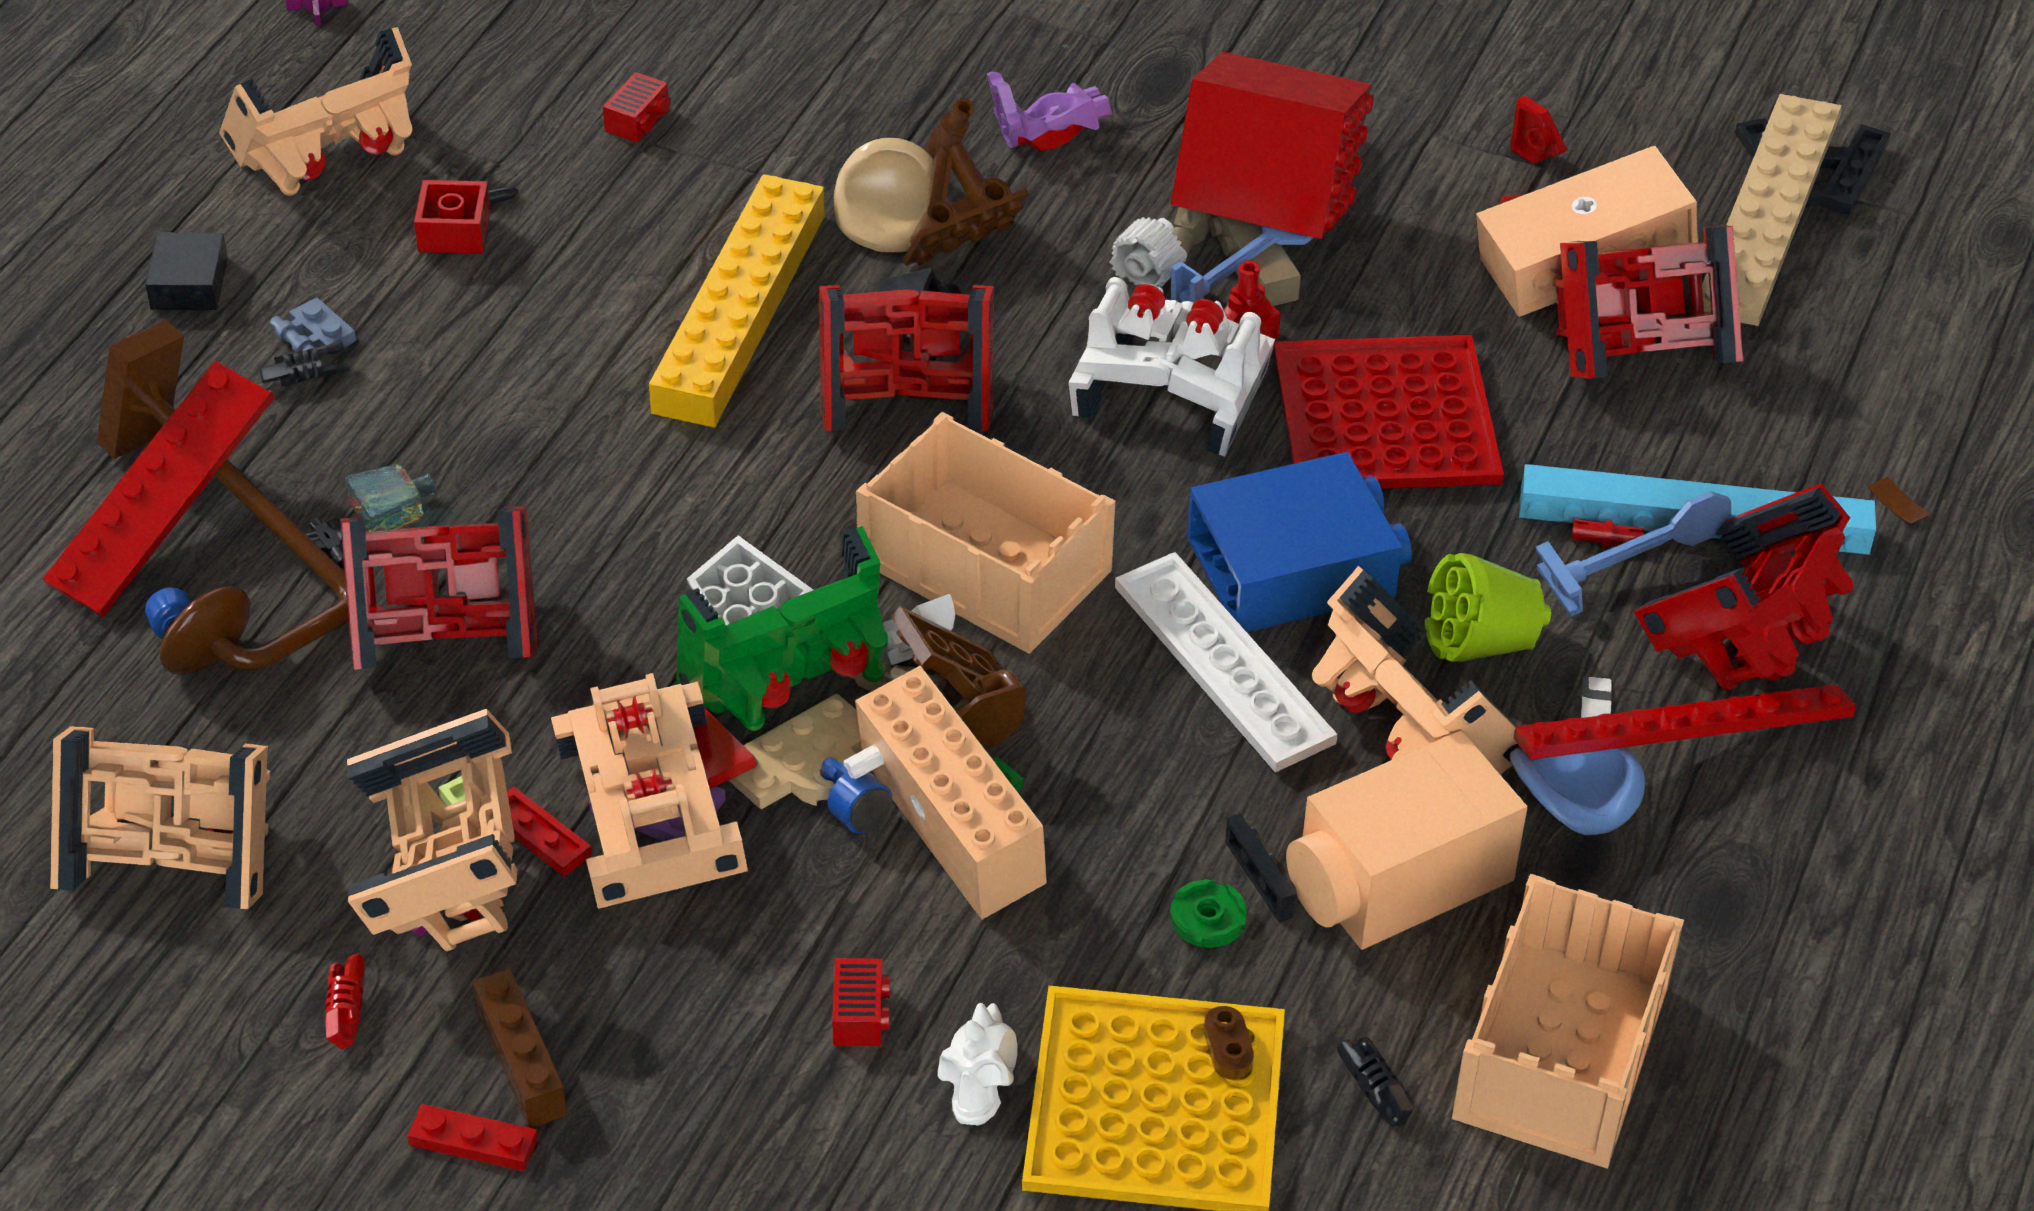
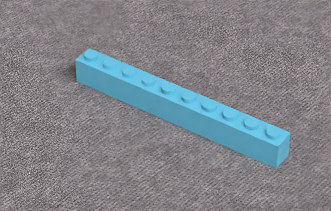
[1519,464,1876,555]

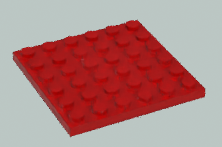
[1273,335,1504,489]

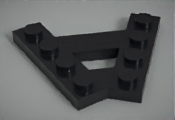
[1735,118,1891,215]

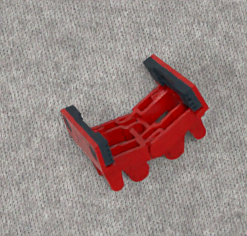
[1552,225,1743,379]
[819,285,994,431]
[1634,483,1853,690]
[340,506,538,670]

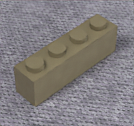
[1208,214,1301,306]

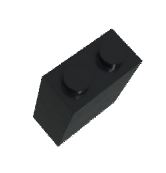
[145,232,228,310]

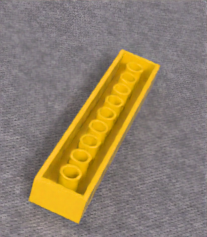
[649,174,825,428]

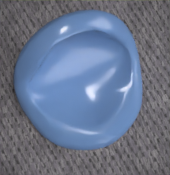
[1510,747,1645,835]

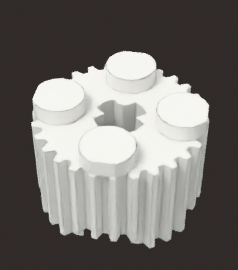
[1109,217,1187,288]

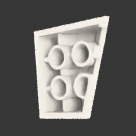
[687,536,813,625]

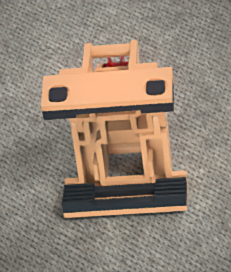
[347,709,518,951]

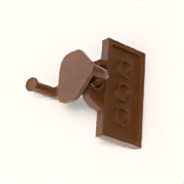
[890,606,1026,746]

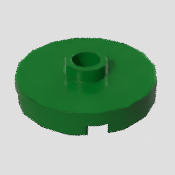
[1170,879,1247,948]

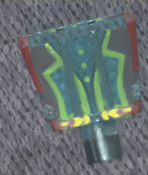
[345,464,436,532]

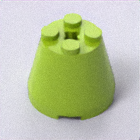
[1425,553,1551,662]

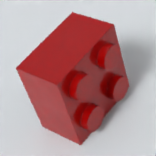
[414,180,491,254]

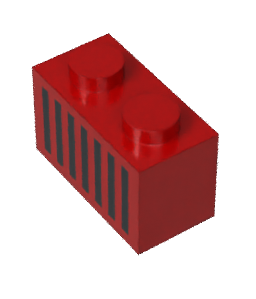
[603,72,671,142]
[832,958,890,1046]

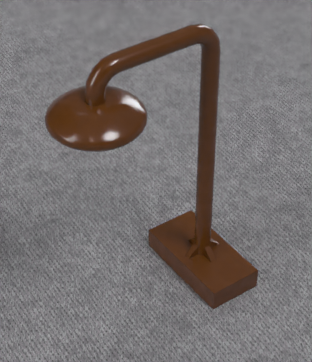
[97,319,349,675]

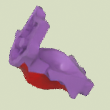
[987,71,1112,151]

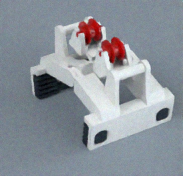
[1069,277,1275,457]

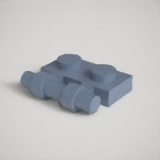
[270,297,356,355]

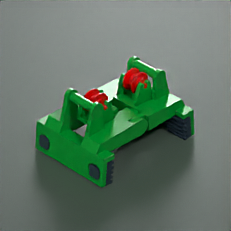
[676,526,888,731]

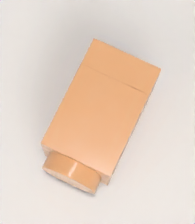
[1286,730,1528,950]

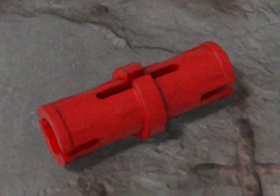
[1571,518,1644,548]

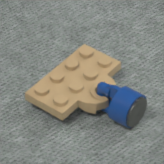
[728,693,892,833]

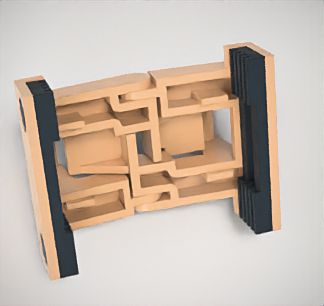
[50,726,270,909]

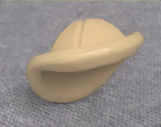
[834,138,934,252]

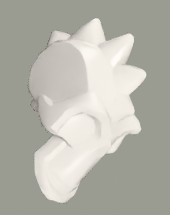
[938,1003,1017,1126]

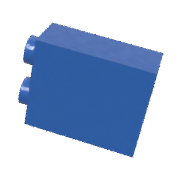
[1187,452,1412,632]

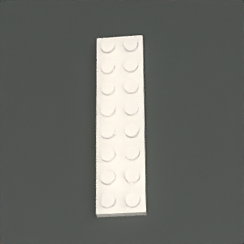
[1115,552,1337,772]

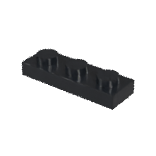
[1225,813,1297,923]

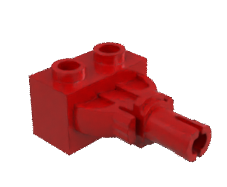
[1218,260,1281,359]

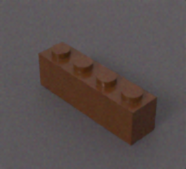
[472,968,567,1128]

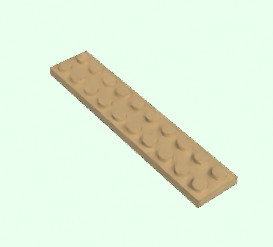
[1702,94,1842,326]

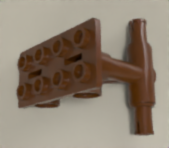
[902,98,1029,266]

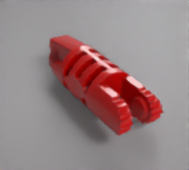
[324,954,365,1050]

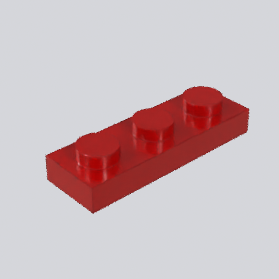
[507,786,592,877]
[407,1104,538,1171]

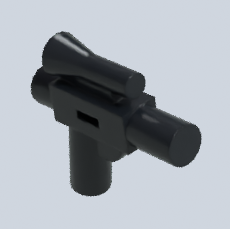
[291,518,344,569]

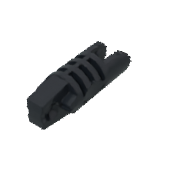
[259,341,350,386]
[1337,1037,1413,1127]

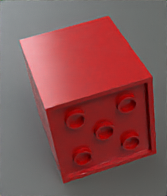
[1171,52,1374,239]

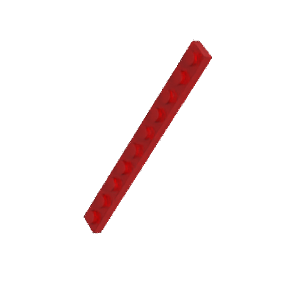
[1514,684,1856,760]

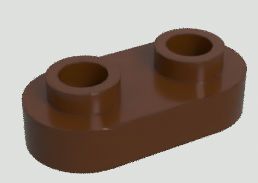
[1204,1006,1254,1080]

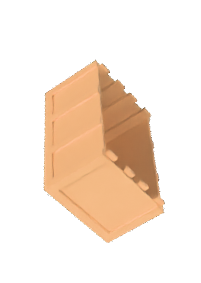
[856,412,1115,654]
[1452,874,1684,1169]

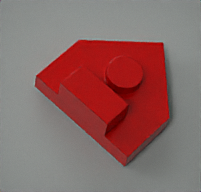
[1510,95,1568,164]

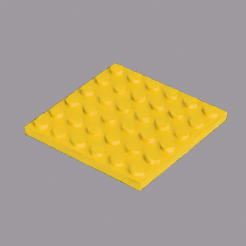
[1022,986,1285,1211]

